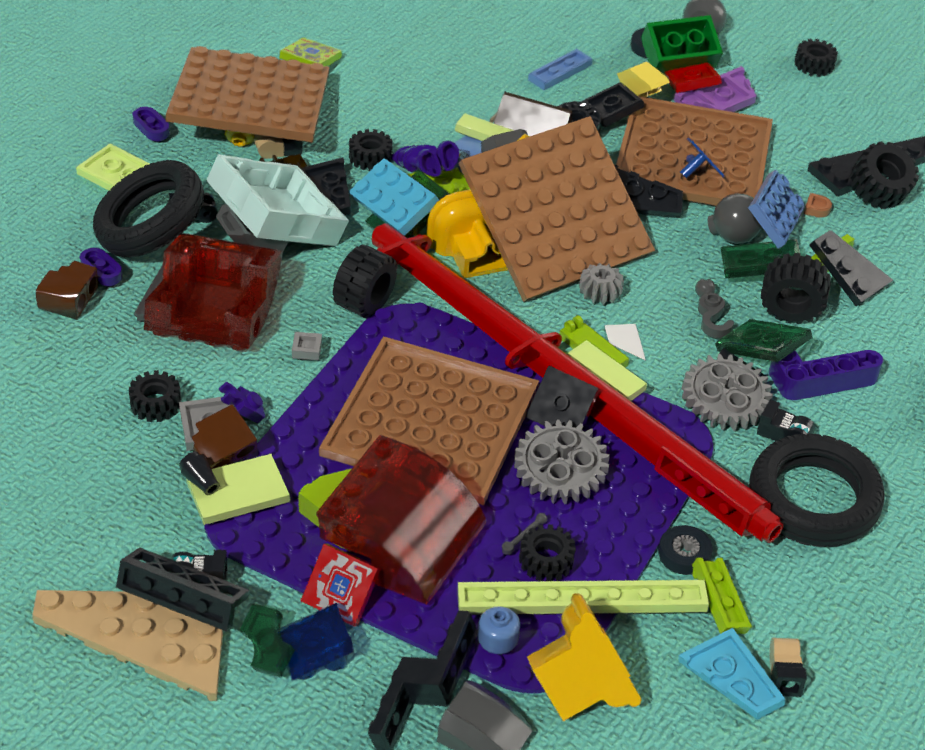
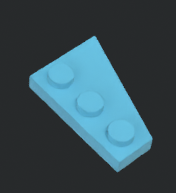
[678,628,785,720]

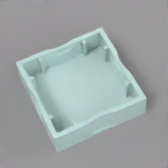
[206,154,349,246]

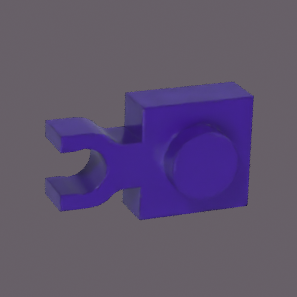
[219,382,265,424]

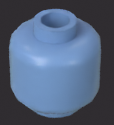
[478,606,520,654]

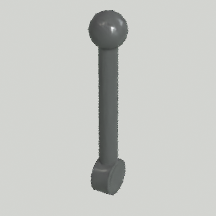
[502,513,548,555]

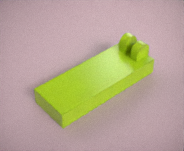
[559,315,629,368]
[692,558,752,634]

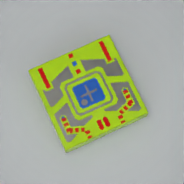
[279,37,342,66]

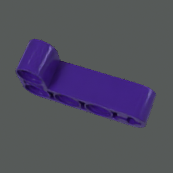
[769,345,883,400]

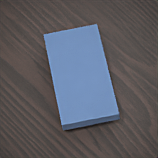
[748,169,804,248]

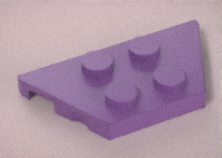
[674,66,756,112]

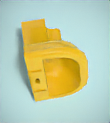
[427,189,508,278]
[527,593,641,721]

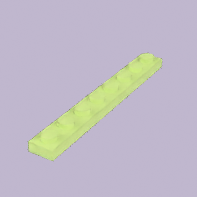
[457,580,709,615]

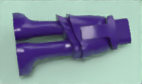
[392,140,459,177]

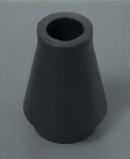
[179,451,220,496]

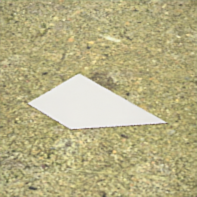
[604,324,646,361]

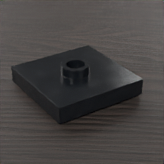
[582,82,645,128]
[526,366,601,430]

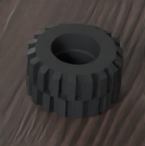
[850,141,919,209]
[333,244,397,318]
[761,253,831,324]

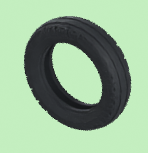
[93,160,204,258]
[749,433,884,547]

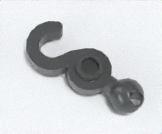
[695,279,734,338]

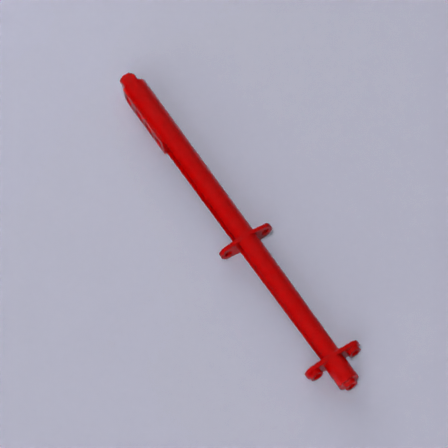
[371,223,783,543]

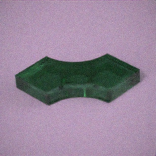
[239,604,295,678]

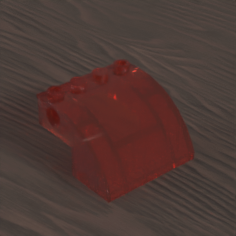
[144,233,282,351]
[316,435,486,605]

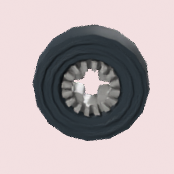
[658,525,713,575]

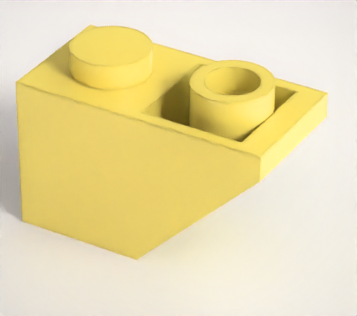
[617,61,670,97]

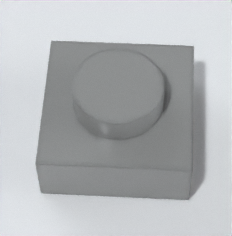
[292,332,322,360]

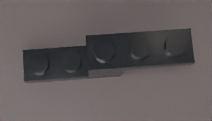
[368,610,478,750]

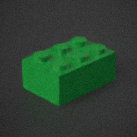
[641,15,723,75]

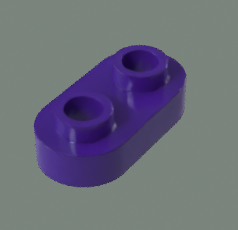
[132,107,170,142]
[80,247,122,286]

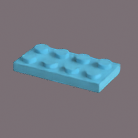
[349,158,439,236]

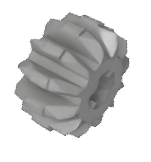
[579,262,624,305]

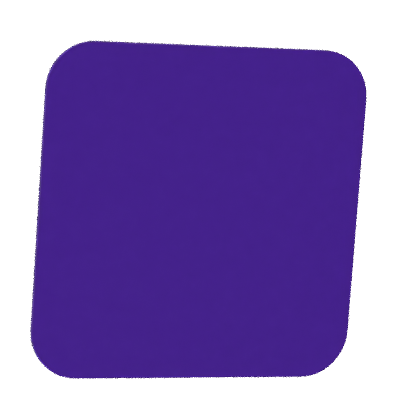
[204,302,713,694]

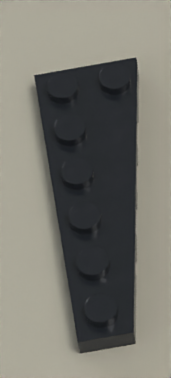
[807,136,925,197]

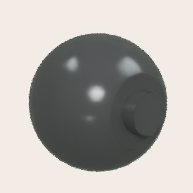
[683,0,727,35]
[708,193,762,244]

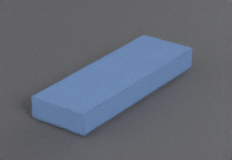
[528,49,593,91]

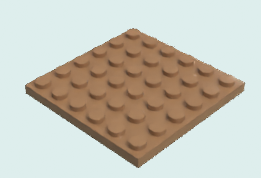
[166,46,329,143]
[616,96,773,206]
[458,116,655,302]
[319,336,539,505]

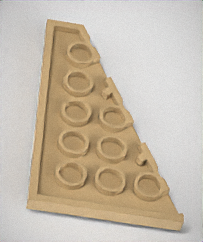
[32,590,223,701]

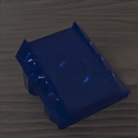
[274,602,354,681]

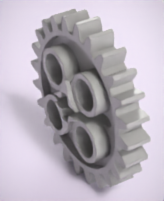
[681,354,773,431]
[514,419,609,504]

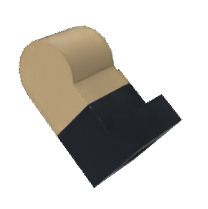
[254,135,302,159]
[769,638,807,697]

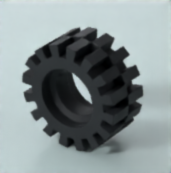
[794,39,838,77]
[349,129,393,171]
[129,370,181,422]
[519,524,576,581]

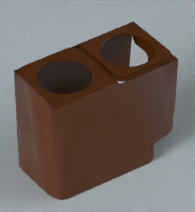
[35,261,98,320]
[192,404,257,469]

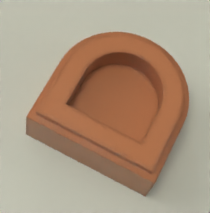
[804,193,832,218]

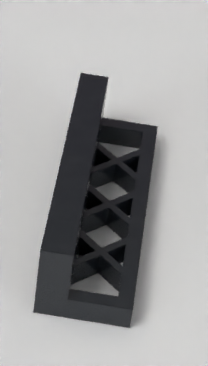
[116,547,249,632]

